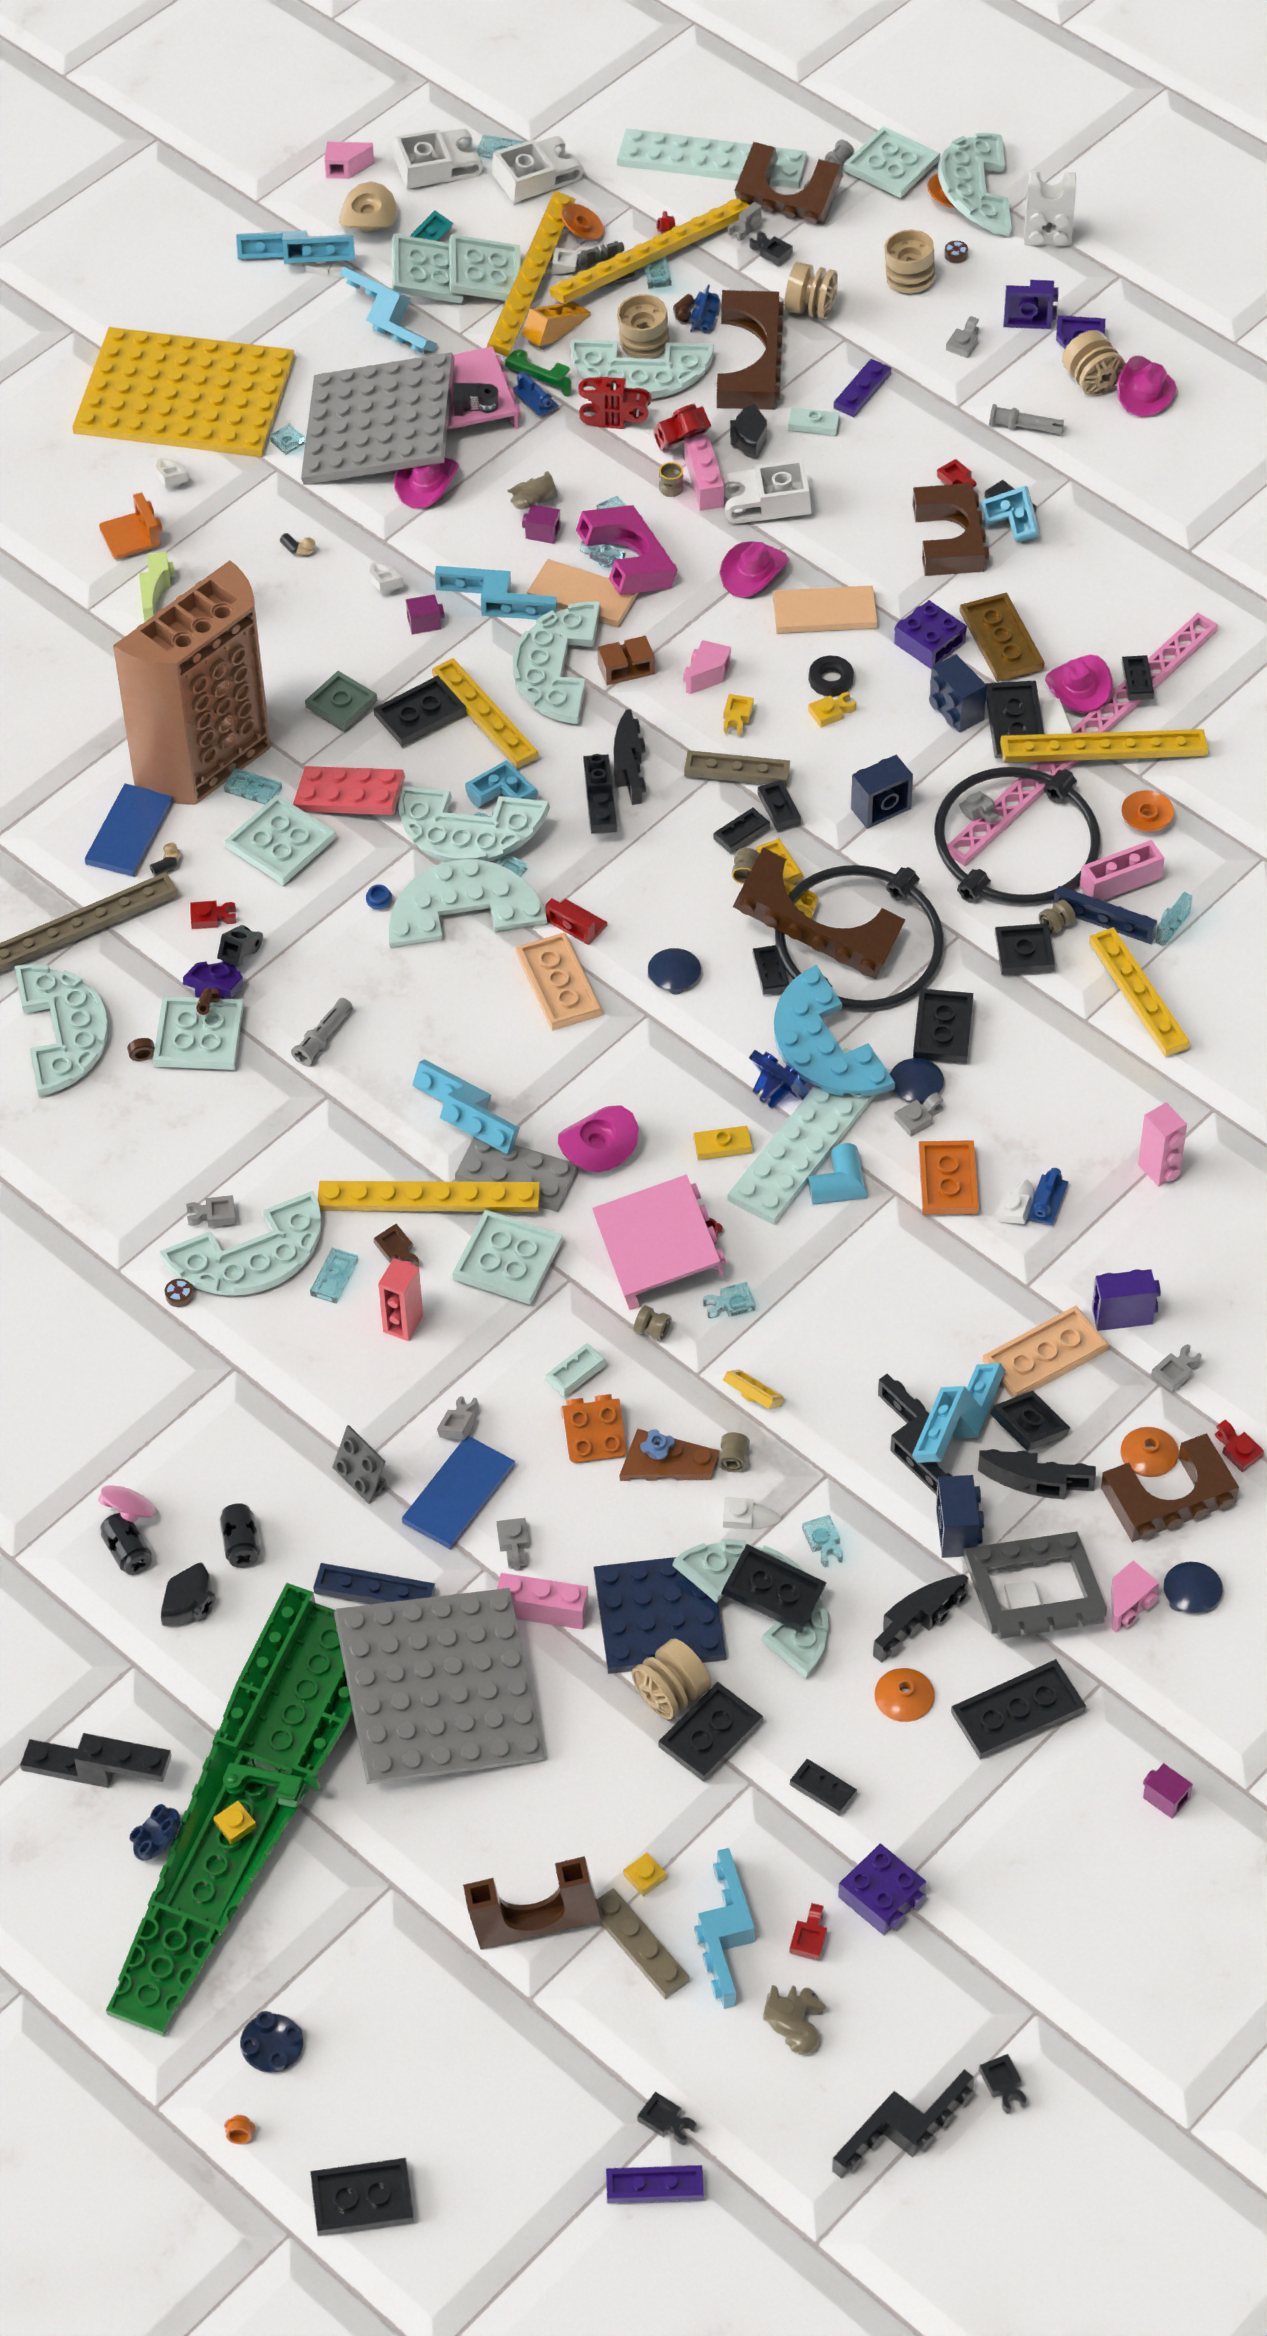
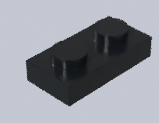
[757,780,801,830]

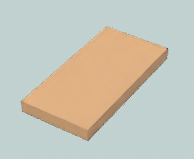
[527,559,639,627]
[773,585,877,633]
[515,932,602,1031]
[982,1306,1109,1398]

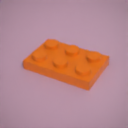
[918,1140,979,1215]

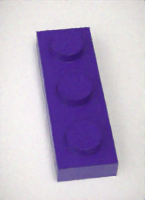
[833,359,892,417]
[606,2165,704,2204]

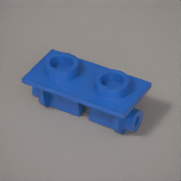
[689,284,720,333]
[513,372,559,417]
[1027,1168,1069,1226]

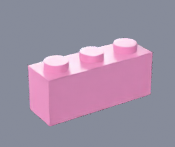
[684,435,724,511]
[1080,840,1165,901]
[1138,1102,1187,1187]
[497,1573,589,1630]

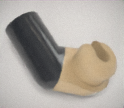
[280,533,316,555]
[149,842,181,877]

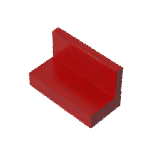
[545,898,607,945]

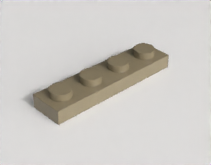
[684,750,790,787]
[597,1888,690,1999]

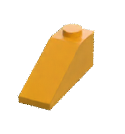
[522,301,591,347]

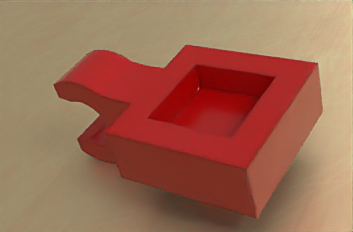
[937,459,977,493]
[1214,1420,1264,1472]
[789,1903,827,1961]

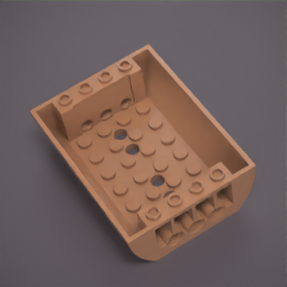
[113,560,271,805]

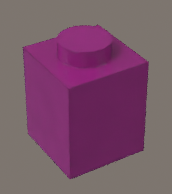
[522,505,561,544]
[405,594,445,635]
[1143,1763,1193,1819]

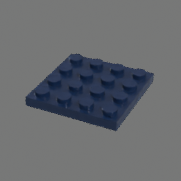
[593,1557,726,1674]

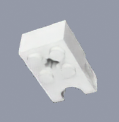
[393,129,483,189]
[492,136,584,203]
[1024,172,1076,246]
[722,459,811,524]

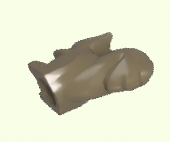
[507,471,558,510]
[763,1985,826,2055]

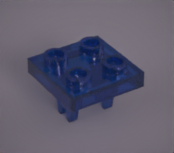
[749,1050,809,1108]

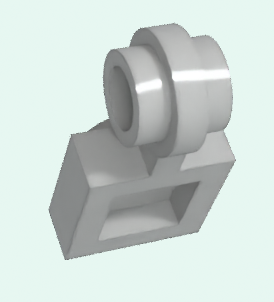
[496,1518,529,1570]

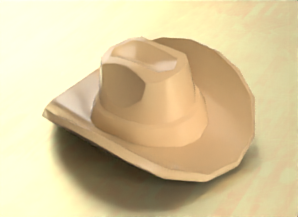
[339,181,397,232]

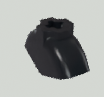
[730,404,767,459]
[161,1562,216,1626]

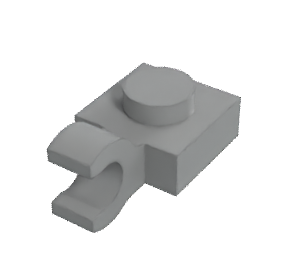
[728,202,762,241]
[946,316,979,358]
[959,791,998,823]
[894,1092,944,1137]

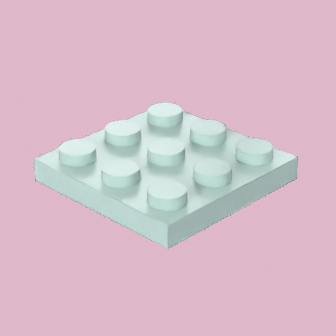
[843,126,940,198]
[392,234,464,304]
[449,234,521,301]
[225,795,336,885]
[153,996,244,1070]
[452,1209,563,1305]

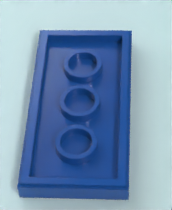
[84,783,173,877]
[402,1436,515,1550]

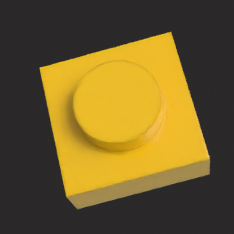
[213,1801,257,1845]
[623,1852,667,1896]

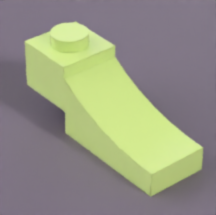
[139,552,175,622]

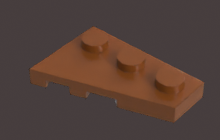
[619,1429,720,1481]

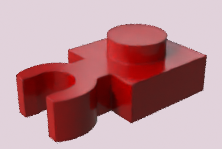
[190,900,237,929]

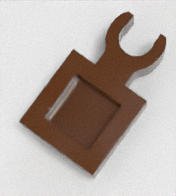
[373,1223,419,1267]

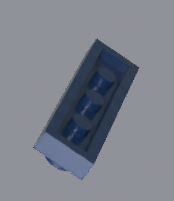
[1053,886,1157,944]
[313,1563,436,1604]

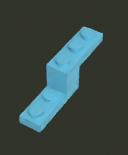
[236,230,355,263]
[340,266,437,353]
[435,566,557,620]
[412,1059,520,1154]
[912,1363,1005,1463]
[694,1848,755,2009]

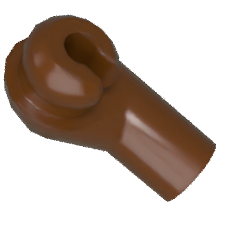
[673,294,695,323]
[196,987,220,1015]

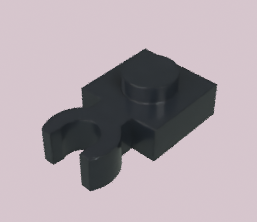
[749,231,793,265]
[979,2054,1026,2114]
[637,2091,697,2145]

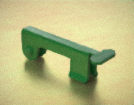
[505,349,572,397]
[223,1762,322,1808]

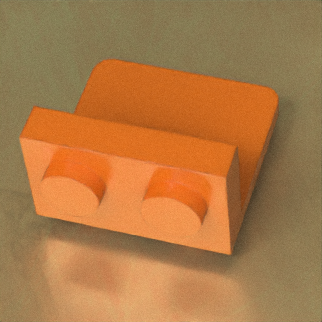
[99,492,163,559]
[560,1394,627,1463]

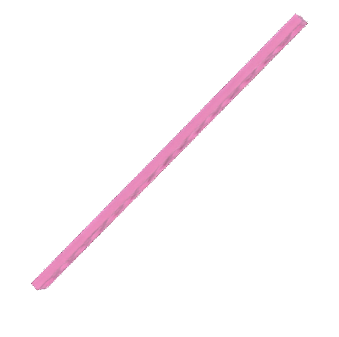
[947,613,1218,866]

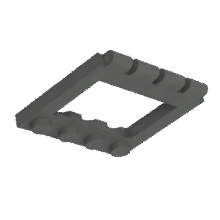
[963,1531,1107,1639]

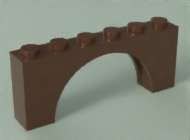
[717,290,784,410]
[733,847,906,980]

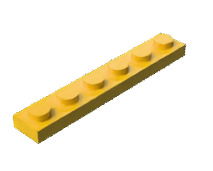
[432,658,538,769]
[1089,927,1190,1057]

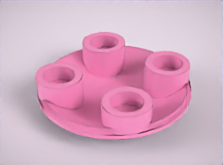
[98,1485,156,1522]

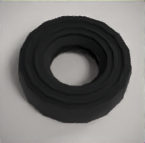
[808,655,854,697]

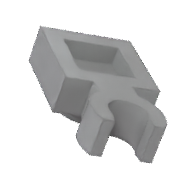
[186,1195,236,1227]
[1151,1344,1202,1393]
[437,1396,480,1440]

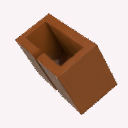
[597,635,655,685]

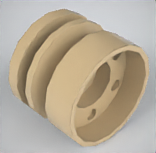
[884,229,935,294]
[784,262,838,320]
[617,294,670,359]
[1062,330,1126,396]
[631,1639,711,1719]

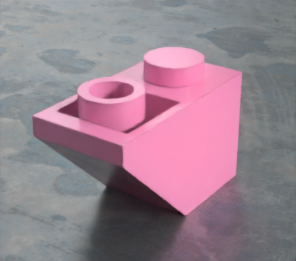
[324,142,374,179]
[683,640,731,694]
[1111,1560,1159,1633]

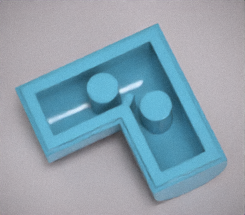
[980,486,1040,542]
[465,760,538,807]
[808,1143,867,1205]

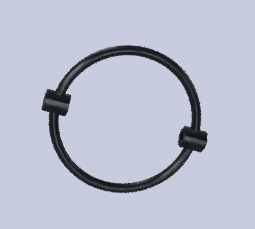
[934,767,1101,905]
[775,865,944,1011]

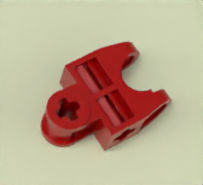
[578,377,652,429]
[653,404,711,451]

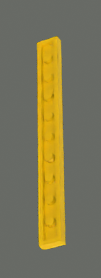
[487,190,576,357]
[549,199,750,304]

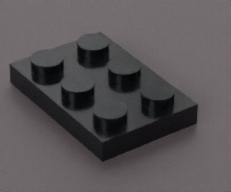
[373,675,466,746]
[986,681,1044,758]
[913,988,974,1063]
[721,1544,827,1633]
[658,1682,763,1782]
[310,2158,414,2236]

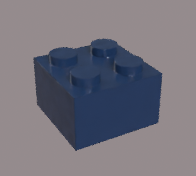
[929,654,987,733]
[851,754,913,829]
[936,1475,984,1558]

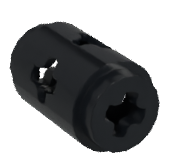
[220,1503,260,1568]
[100,1513,152,1575]

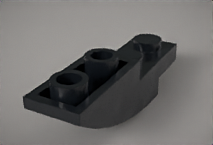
[613,709,646,805]
[583,754,617,834]
[978,1449,1096,1500]
[873,1574,968,1663]

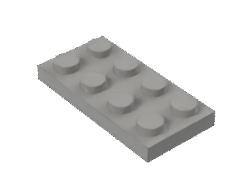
[455,1137,578,1212]

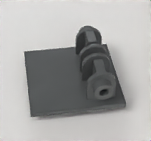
[576,241,636,289]
[332,1425,388,1504]

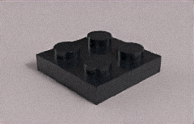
[994,923,1055,975]
[990,1390,1071,1451]

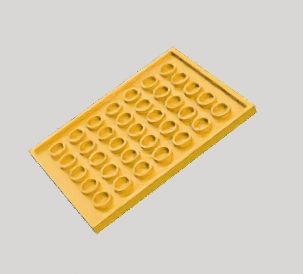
[72,327,295,457]

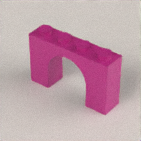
[576,505,678,595]

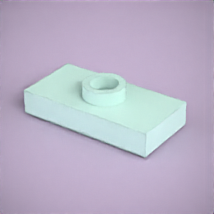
[788,407,840,436]
[545,1343,607,1398]

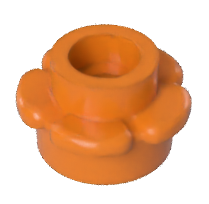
[224,2115,256,2144]

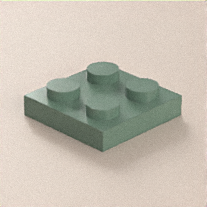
[305,671,377,730]

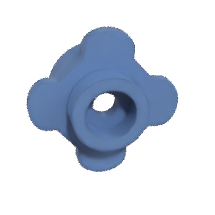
[641,1429,674,1460]

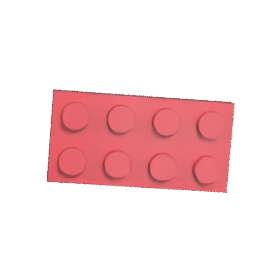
[293,766,406,815]

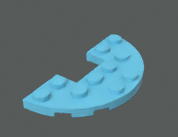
[774,965,895,1097]

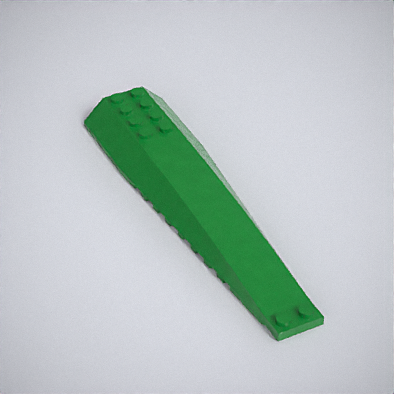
[106,1582,353,2037]

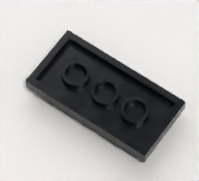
[951,1659,1086,1759]

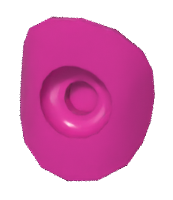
[1117,355,1177,417]
[394,458,460,509]
[719,541,790,598]
[1045,654,1113,713]
[558,1105,639,1172]

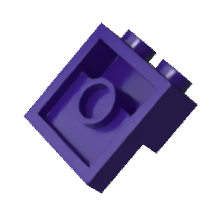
[1003,279,1059,329]

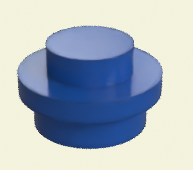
[366,884,392,909]

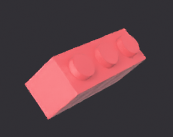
[378,1258,423,1341]

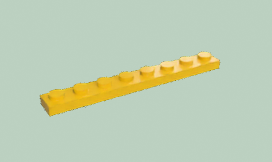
[1000,729,1208,763]
[318,1181,541,1212]

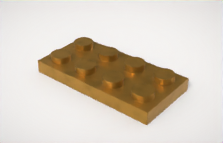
[959,592,1045,682]

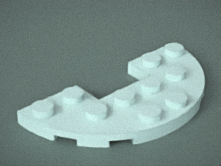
[938,133,1012,236]
[570,339,714,400]
[513,602,601,724]
[398,786,550,862]
[389,859,547,948]
[15,964,108,1097]
[159,1190,321,1296]
[672,1539,828,1678]

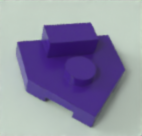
[1056,315,1106,349]
[183,960,243,999]

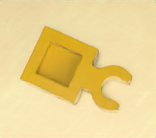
[808,692,856,728]
[723,694,754,736]

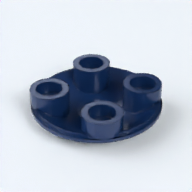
[648,948,701,995]
[890,1058,944,1105]
[1163,1562,1223,1613]
[129,1804,181,1861]
[240,2011,303,2073]

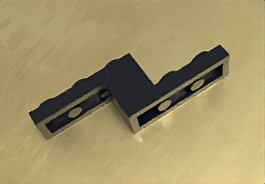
[878,1373,953,1496]
[20,1733,172,1788]
[832,2069,974,2179]

